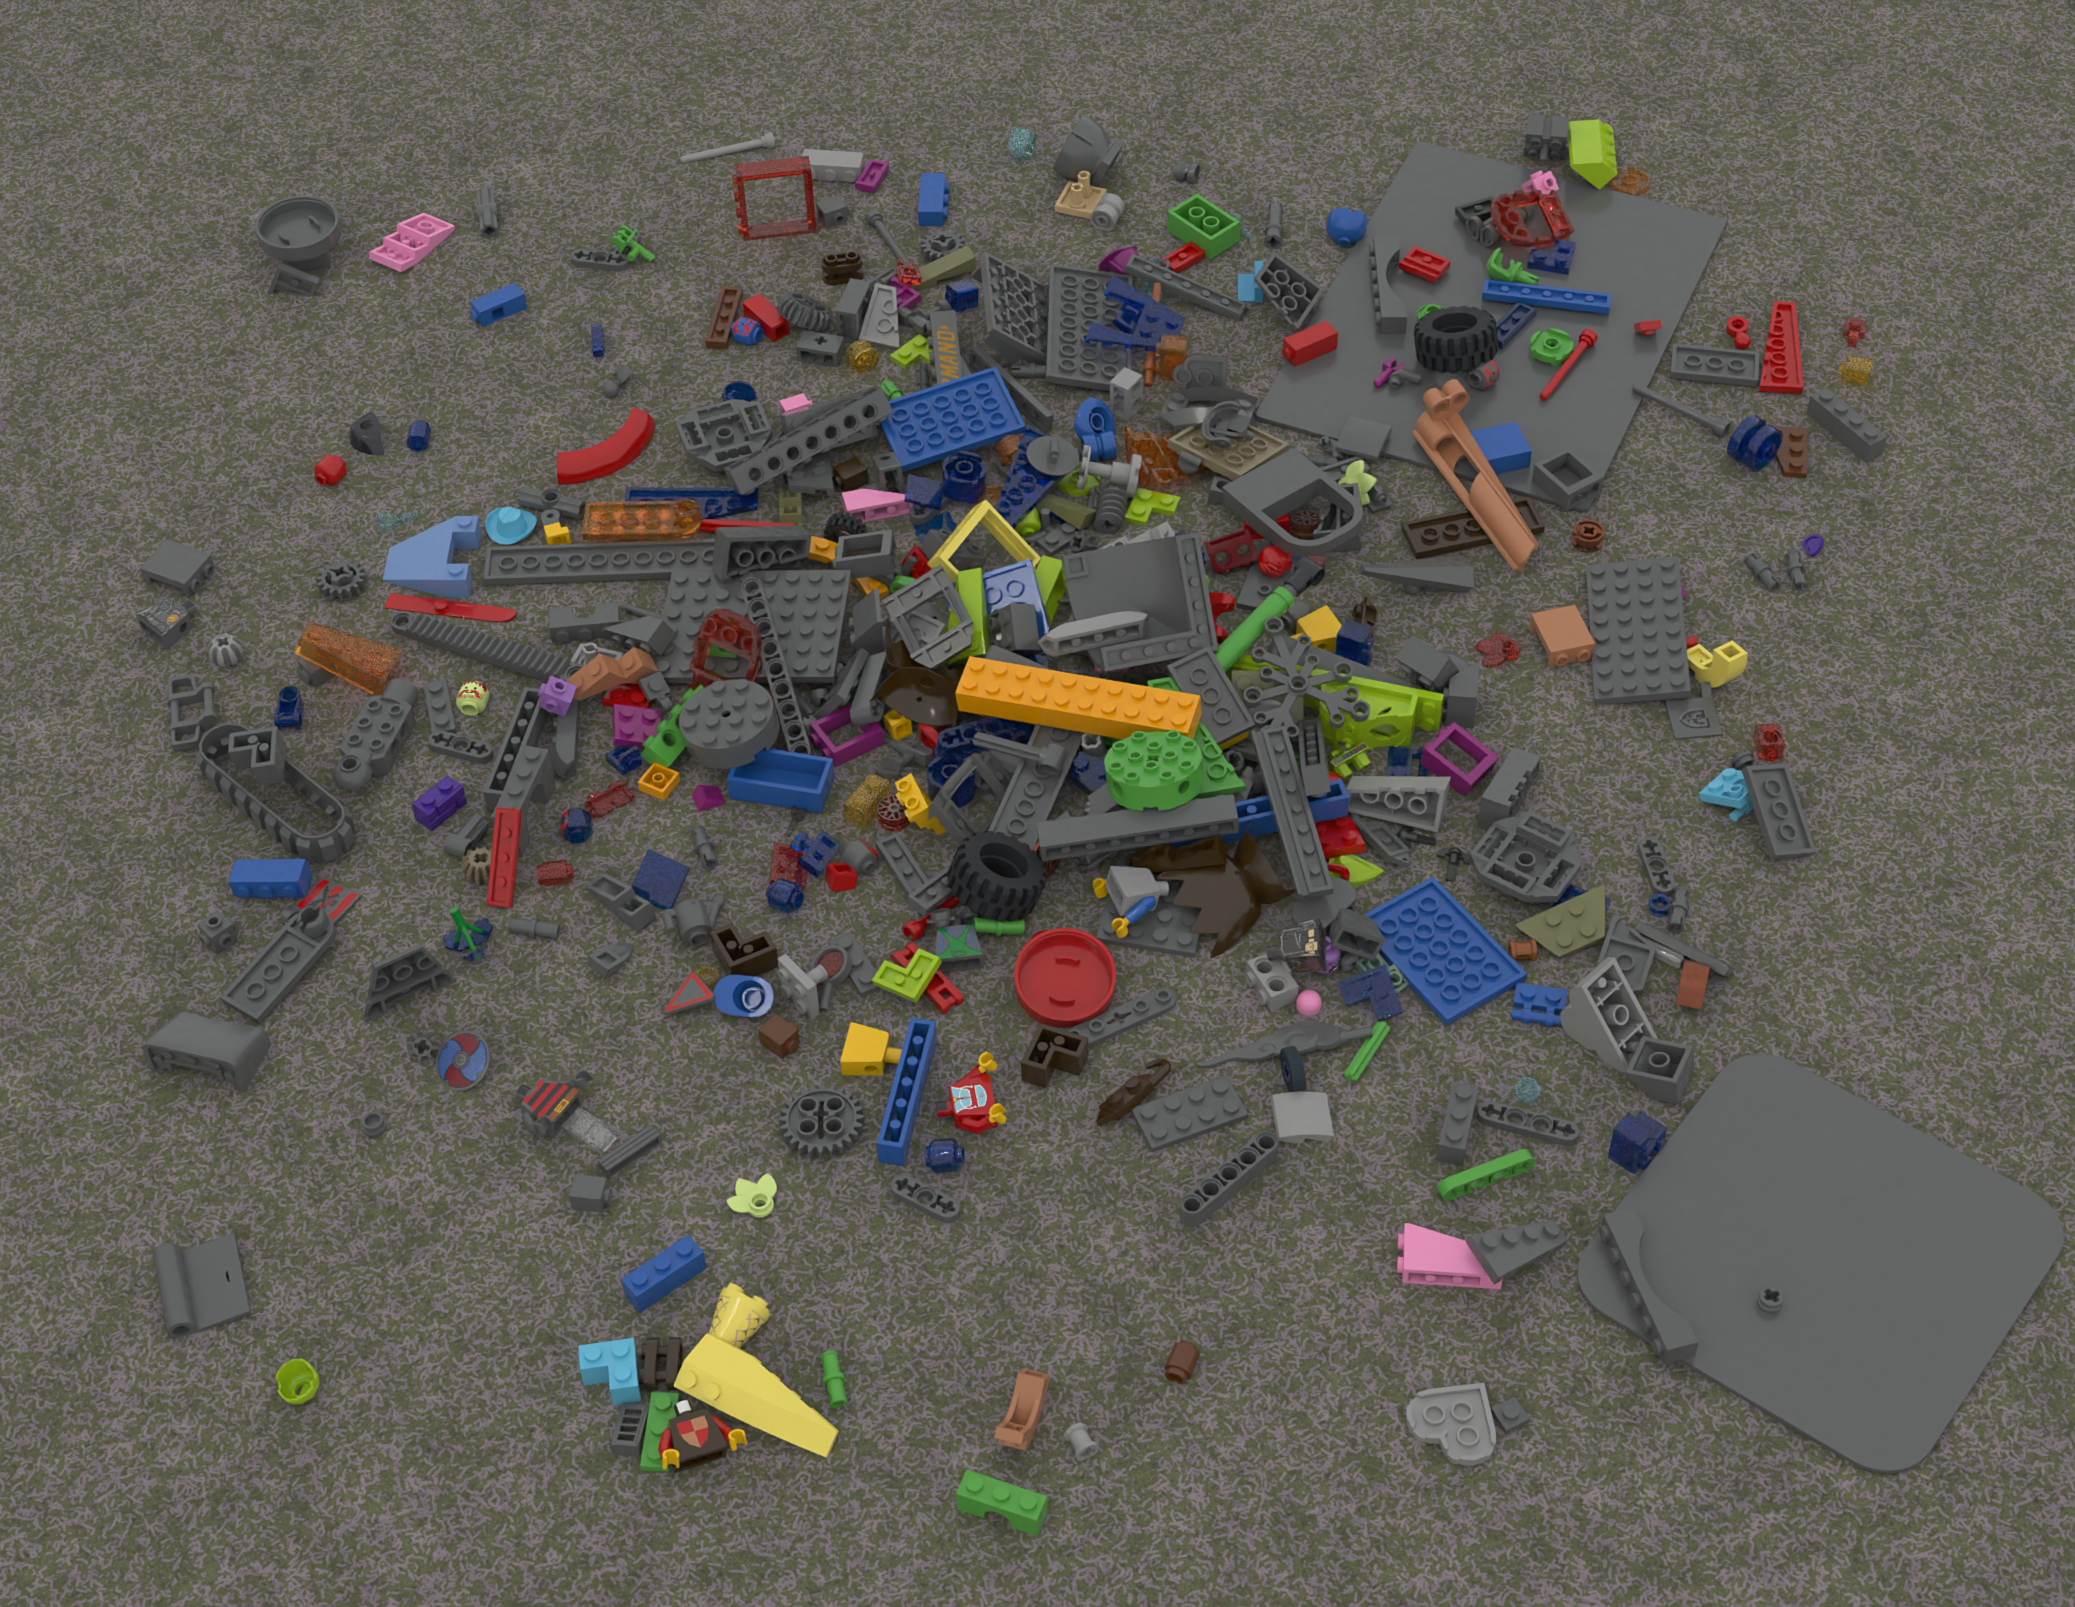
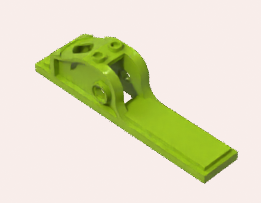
[1226,654,1444,751]

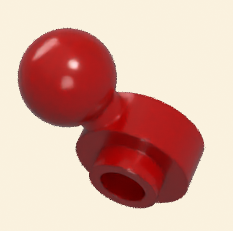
[1726,316,1751,350]

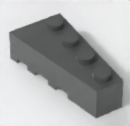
[1475,747,1541,831]

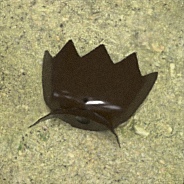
[869,618,967,736]
[1157,817,1295,958]

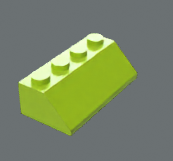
[1568,119,1617,190]

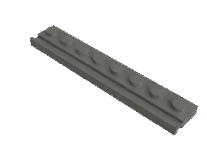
[1251,726,1334,900]

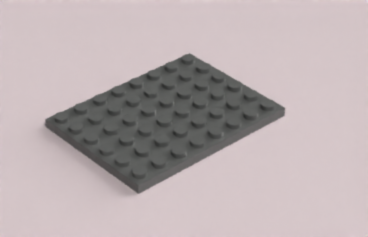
[654,570,852,683]

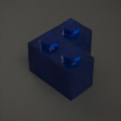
[1334,619,1374,667]
[1608,1111,1667,1175]

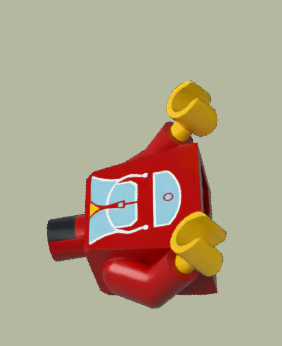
[935,1052,1006,1135]

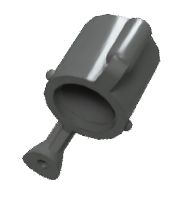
[662,894,725,946]

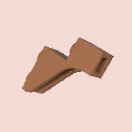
[565,647,658,700]

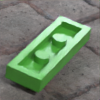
[640,1392,680,1472]

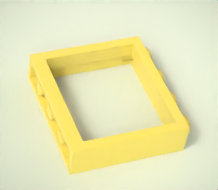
[927,499,1041,583]

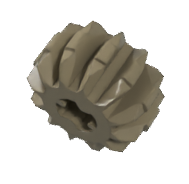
[462,845,492,887]

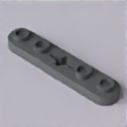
[1066,988,1176,1048]

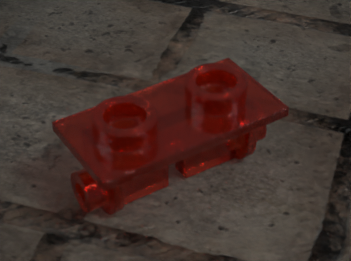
[584,779,635,819]

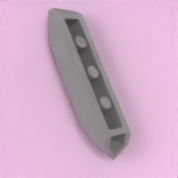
[1038,611,1151,657]

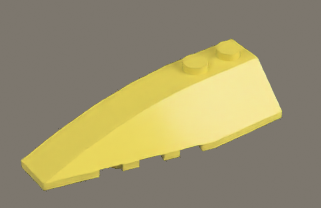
[674,1333,839,1457]

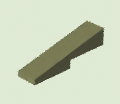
[898,245,976,291]
[1006,483,1097,530]

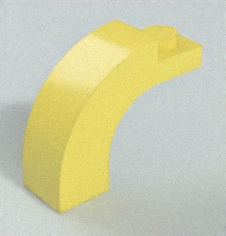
[1687,641,1748,688]

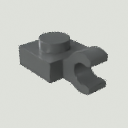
[638,671,673,714]

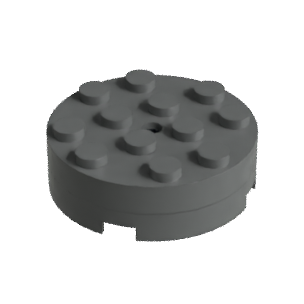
[679,679,780,769]

